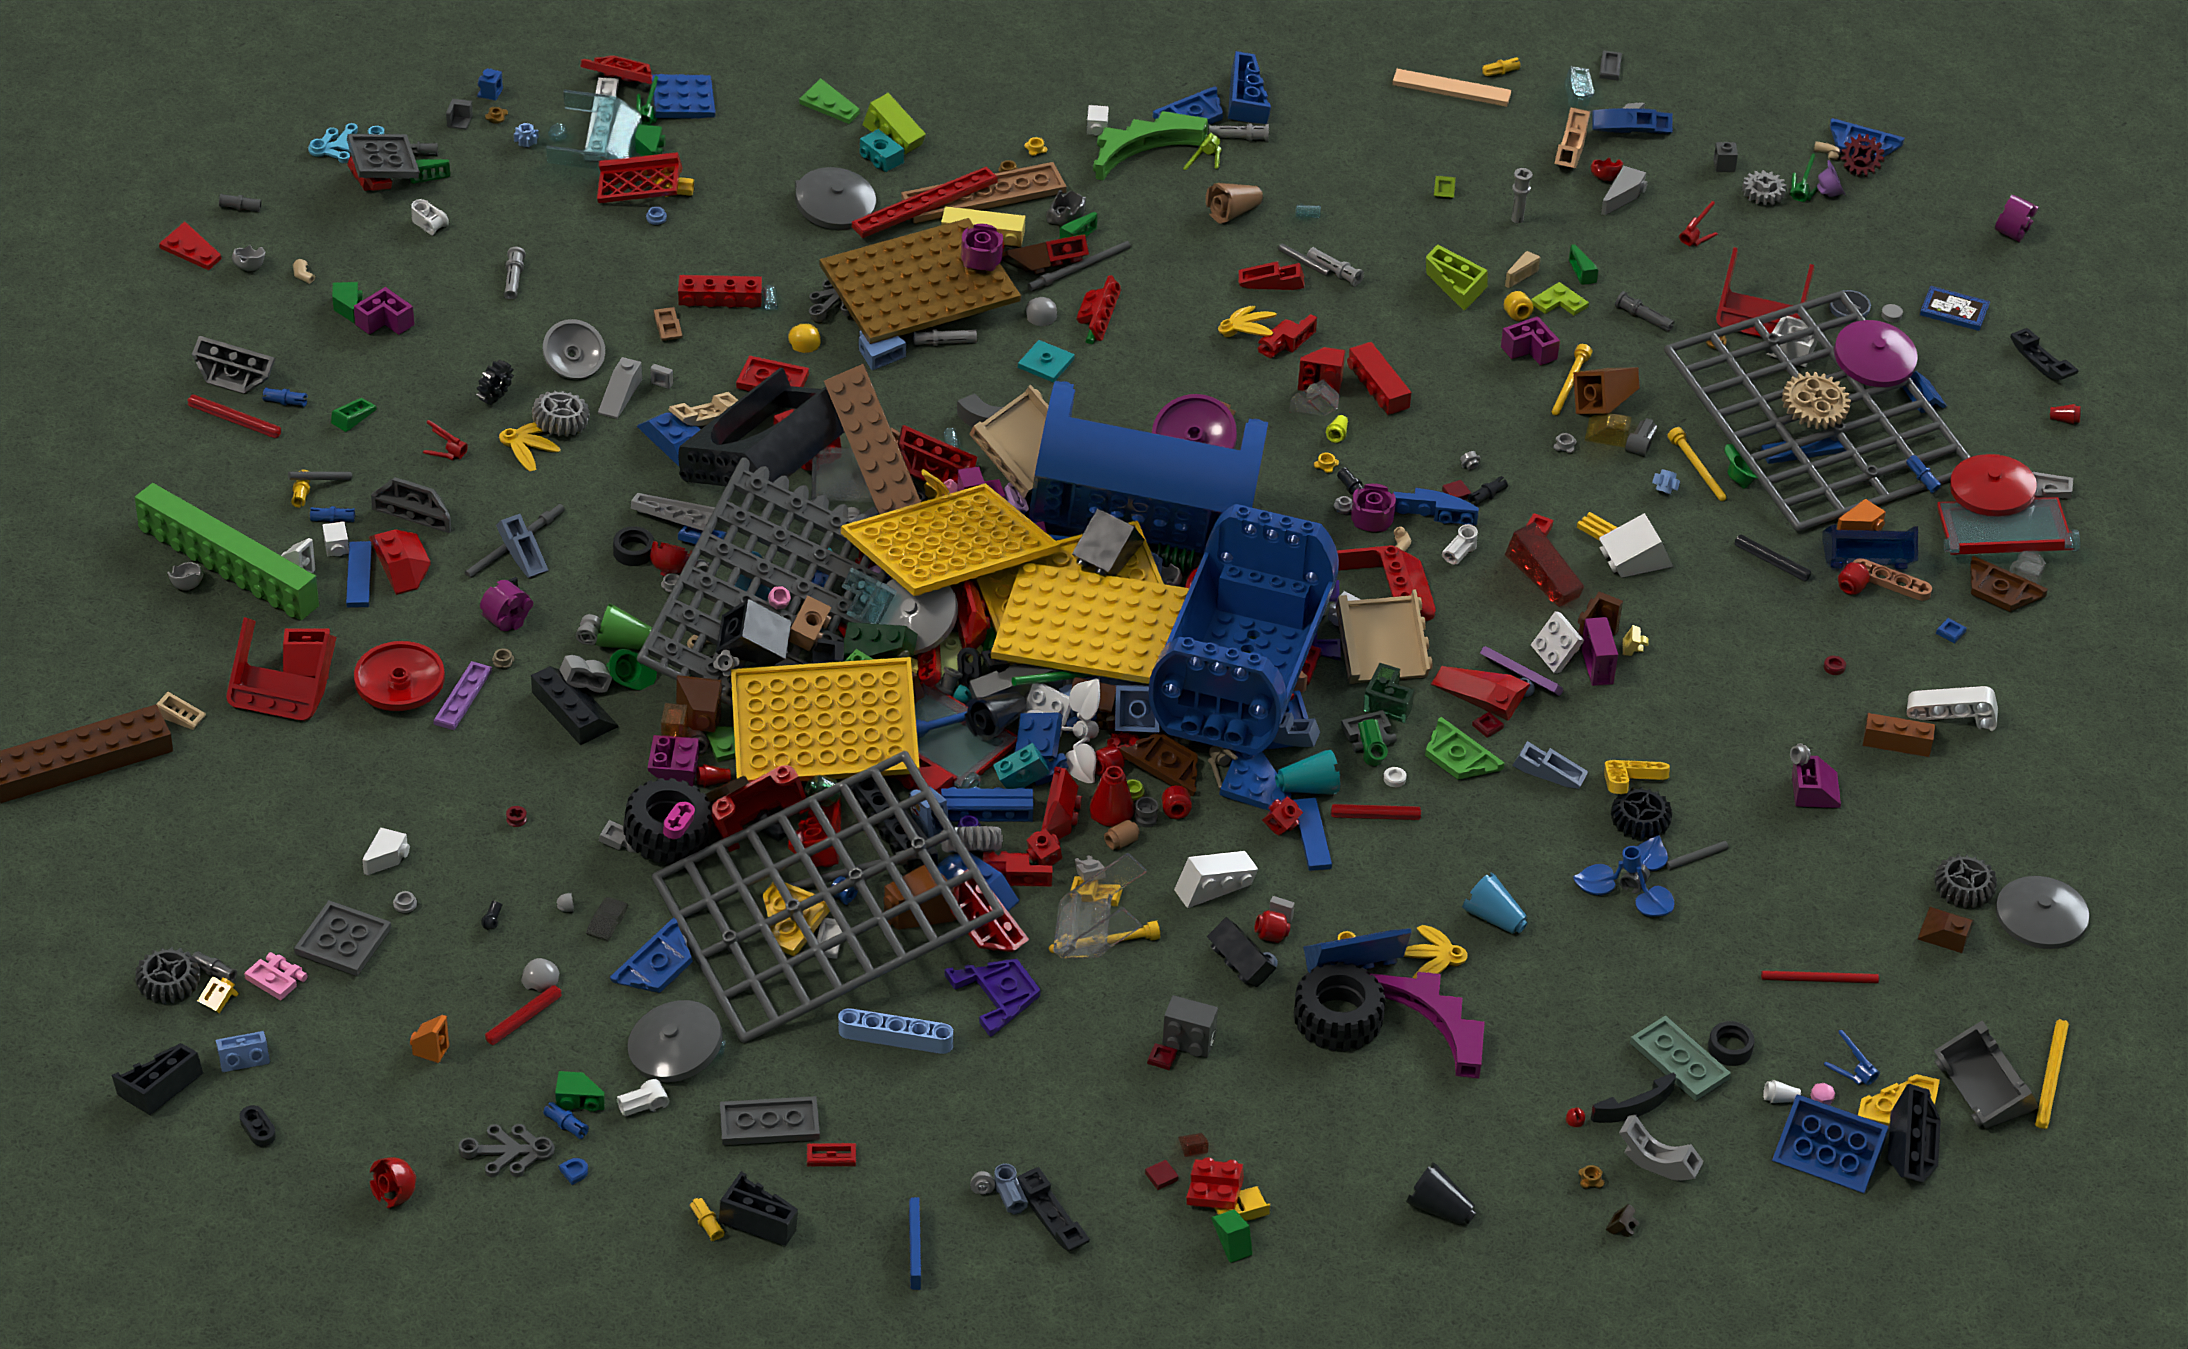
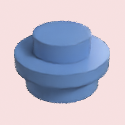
[646,207,667,225]

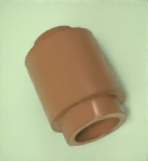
[1104,820,1140,850]

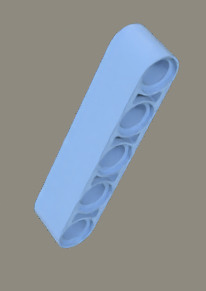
[839,1009,953,1054]

